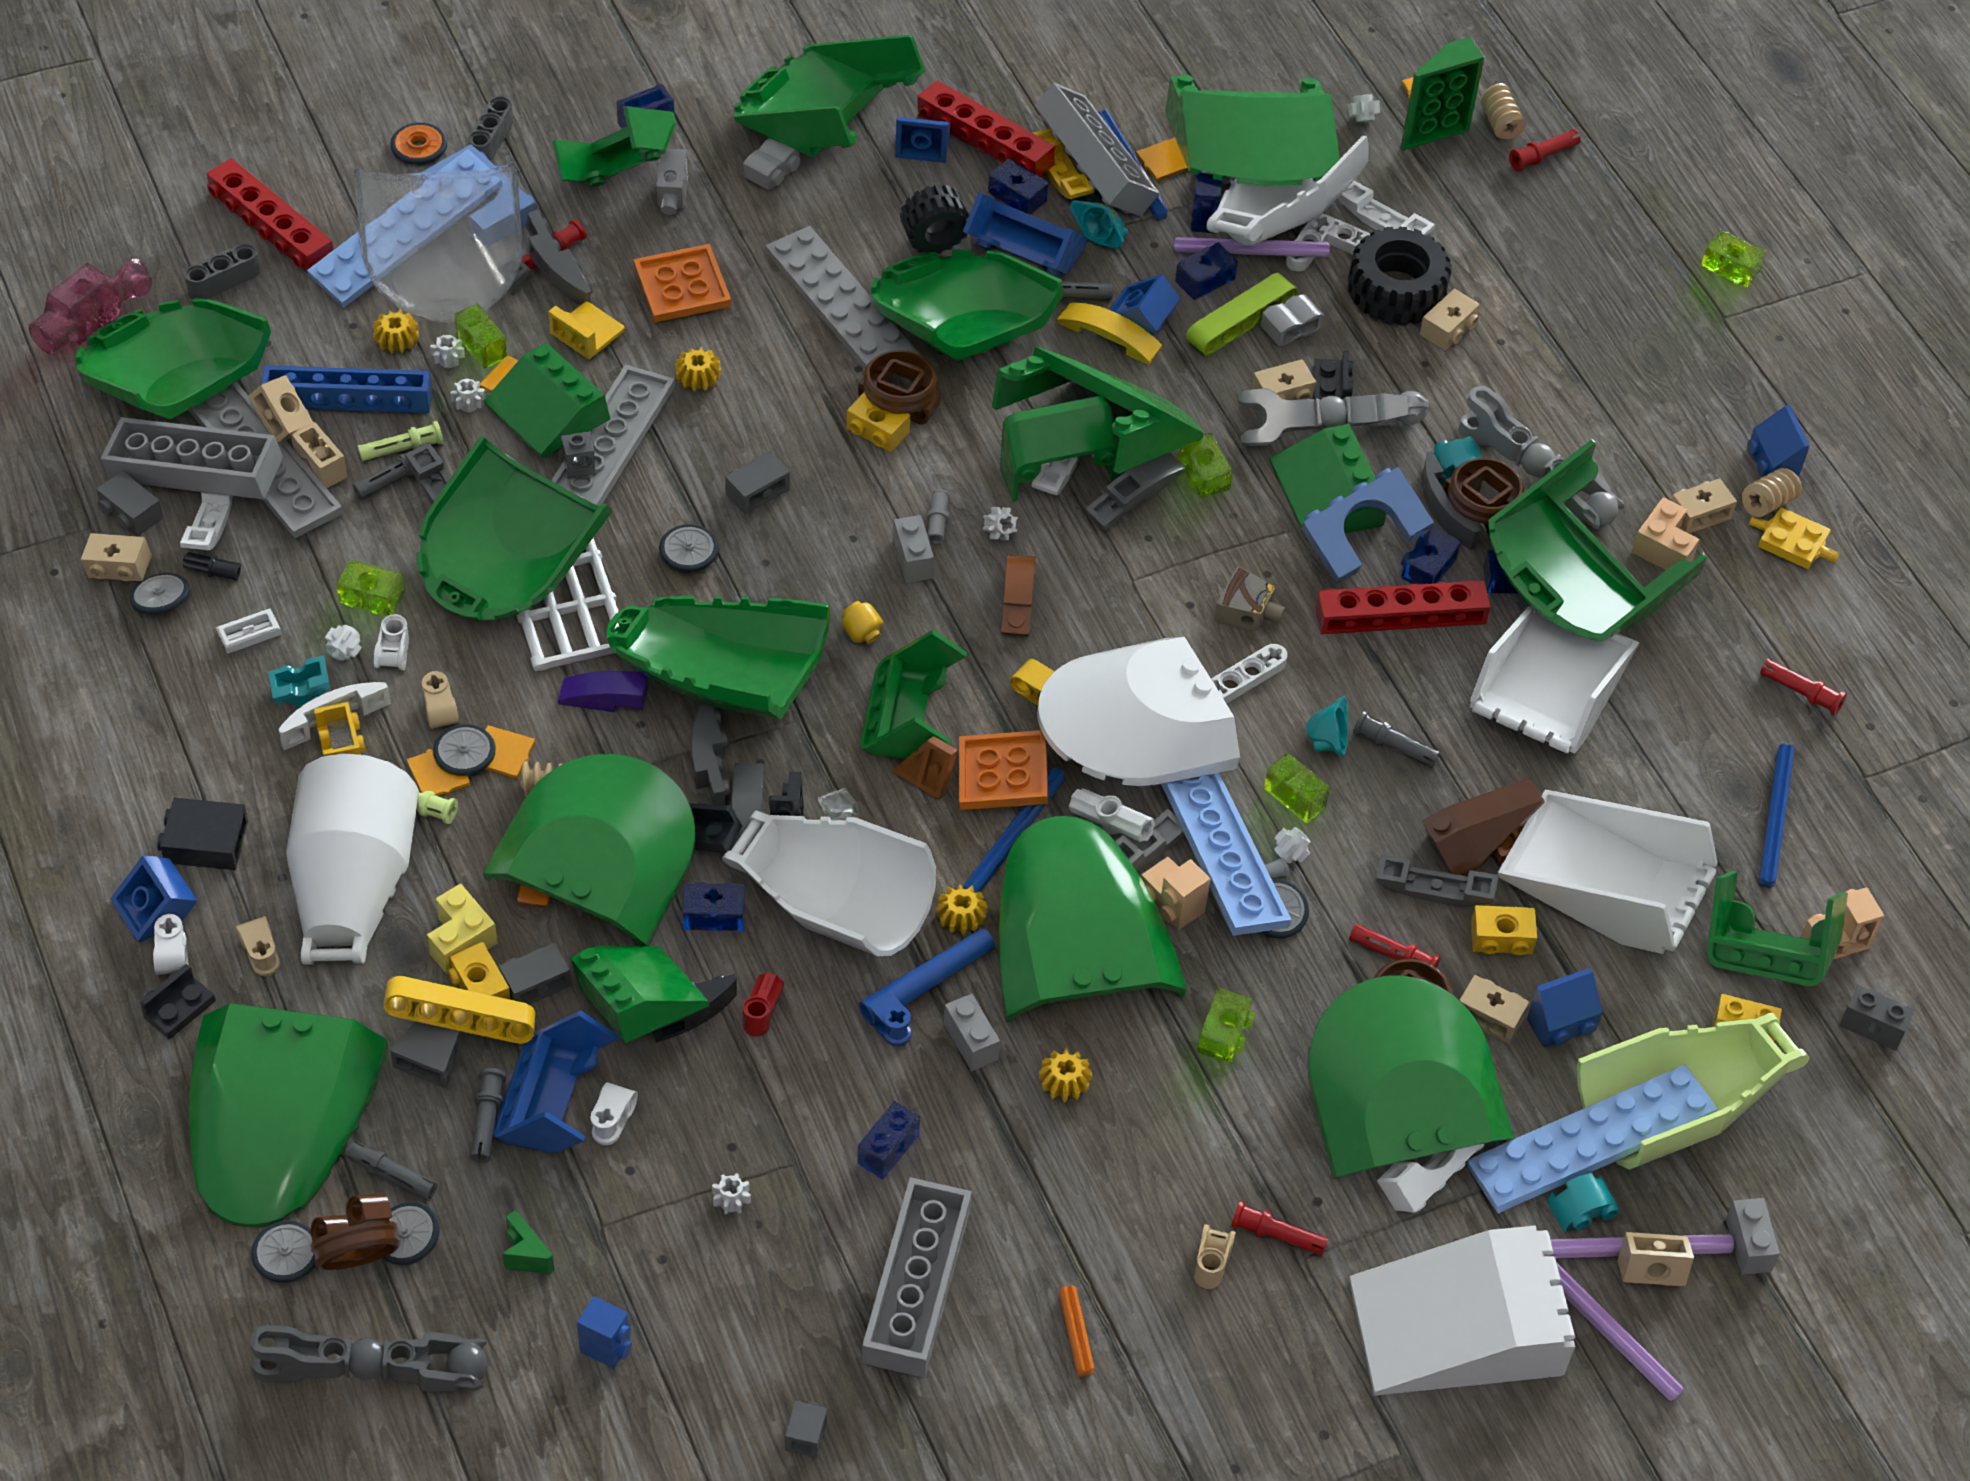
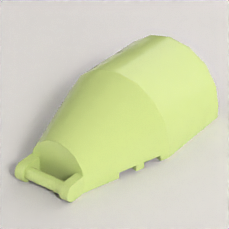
[1577,1013,1809,1170]

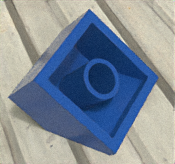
[895,117,950,163]
[1109,274,1180,335]
[1747,405,1810,477]
[110,856,198,942]
[1527,968,1603,1048]

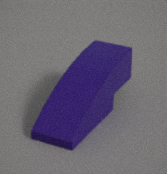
[558,671,649,712]

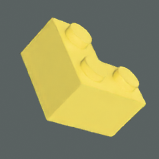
[427,883,498,974]

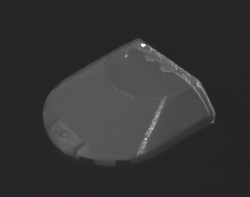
[354,162,523,322]

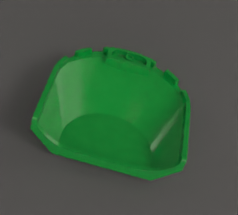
[871,249,1063,361]
[75,299,271,419]
[416,436,613,620]
[483,754,695,946]
[1307,976,1514,1179]

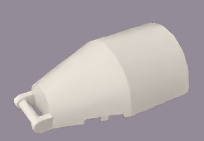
[1207,136,1369,245]
[286,754,419,965]
[722,811,936,956]

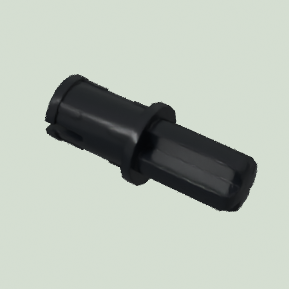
[183,552,241,581]

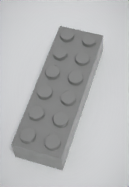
[1035,82,1160,216]
[101,417,283,500]
[862,1177,972,1378]

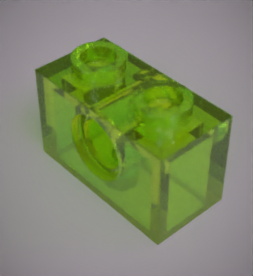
[1701,229,1767,287]
[454,303,507,369]
[1177,433,1233,498]
[336,559,405,616]
[1264,752,1331,824]
[1197,988,1256,1064]

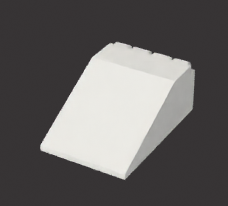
[1469,605,1639,754]
[1498,789,1718,954]
[1349,1225,1575,1396]

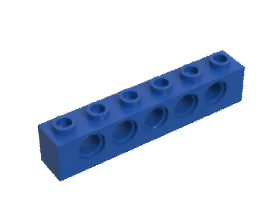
[261,365,432,413]

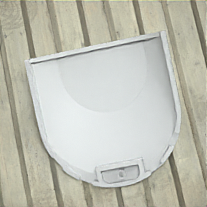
[1037,637,1240,786]

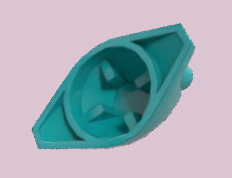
[1069,201,1128,249]
[1306,695,1348,756]

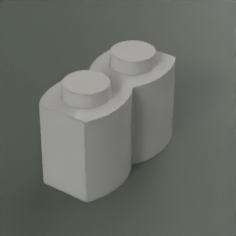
[743,138,800,190]
[1260,294,1324,346]

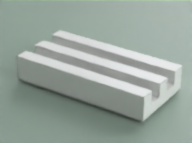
[216,608,281,654]

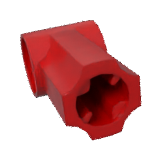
[742,972,784,1036]

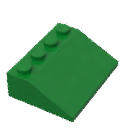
[1400,37,1485,151]
[484,343,611,458]
[1269,423,1387,542]
[570,945,710,1043]

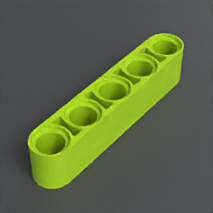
[1186,273,1298,356]

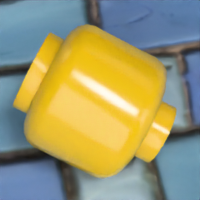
[841,601,883,644]

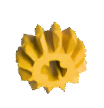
[373,309,419,355]
[675,347,721,392]
[936,884,988,936]
[1039,1048,1092,1103]

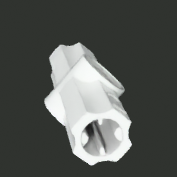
[1069,788,1155,842]

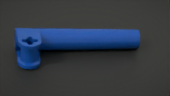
[858,928,995,1046]

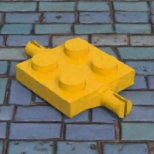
[1749,507,1840,570]

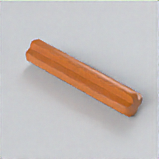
[1059,1285,1094,1377]

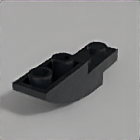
[648,974,737,1043]

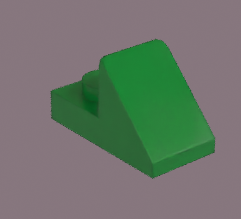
[502,1210,555,1274]

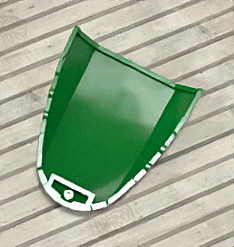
[606,596,830,720]
[998,816,1186,1022]
[189,1003,388,1228]

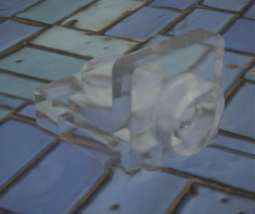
[818,788,860,820]

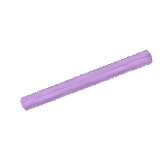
[1174,237,1330,257]
[1550,1234,1734,1258]
[1554,1262,1683,1401]

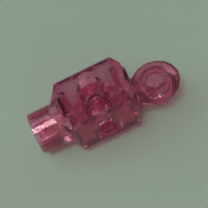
[28,258,152,355]

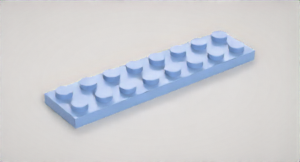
[307,149,504,308]
[1161,773,1291,936]
[1467,1064,1718,1214]

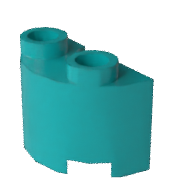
[1433,436,1484,485]
[268,655,330,709]
[1547,1173,1620,1232]

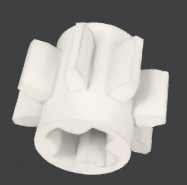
[1348,94,1380,123]
[430,335,465,368]
[450,378,485,413]
[982,507,1018,540]
[325,625,362,661]
[1274,827,1311,864]
[712,1173,751,1214]

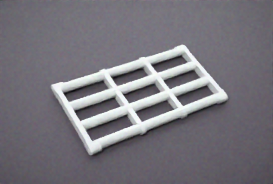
[517,538,619,671]

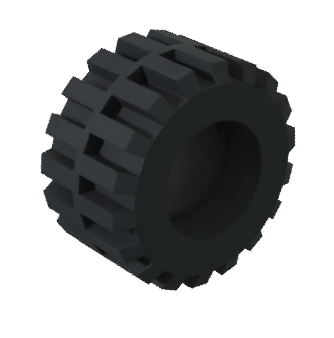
[900,184,969,254]

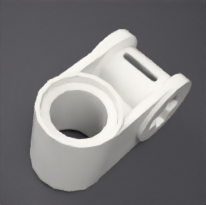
[374,614,409,670]
[153,914,188,975]
[590,1082,638,1145]

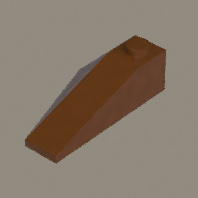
[1422,778,1545,876]

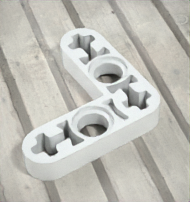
[1286,214,1370,271]

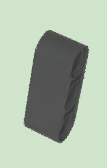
[468,96,513,162]
[185,243,260,299]

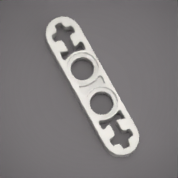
[1211,644,1288,704]

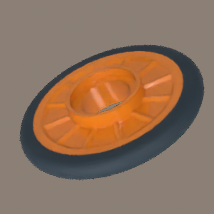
[390,122,447,164]

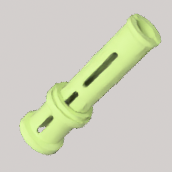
[358,421,444,462]
[416,791,458,824]

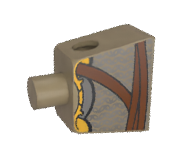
[1214,566,1286,631]

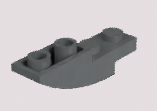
[526,210,593,305]
[1085,453,1186,531]
[692,703,730,805]

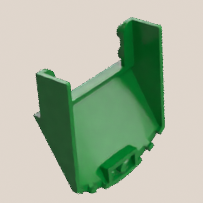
[733,35,926,157]
[1165,74,1340,186]
[992,346,1204,474]
[1488,439,1707,642]

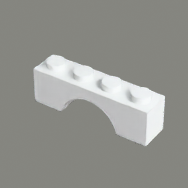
[1377,1144,1485,1212]

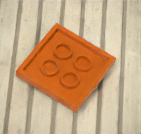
[633,244,731,323]
[959,730,1048,810]

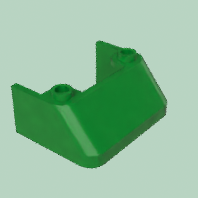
[552,106,676,187]
[1000,396,1118,502]
[860,630,967,759]
[1707,871,1848,986]

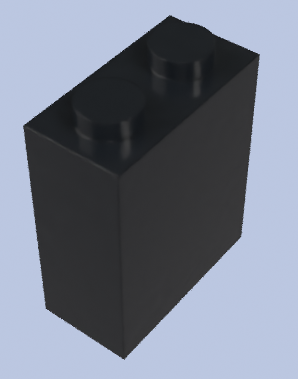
[157,797,248,870]

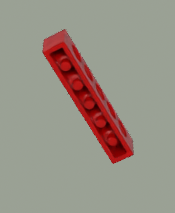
[917,80,1055,181]
[206,158,333,273]
[1315,581,1491,635]

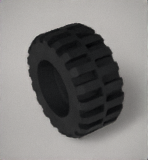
[1348,226,1452,325]

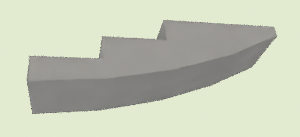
[1116,809,1185,871]

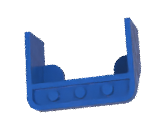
[963,192,1089,278]
[493,1010,619,1154]

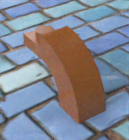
[1001,554,1036,636]

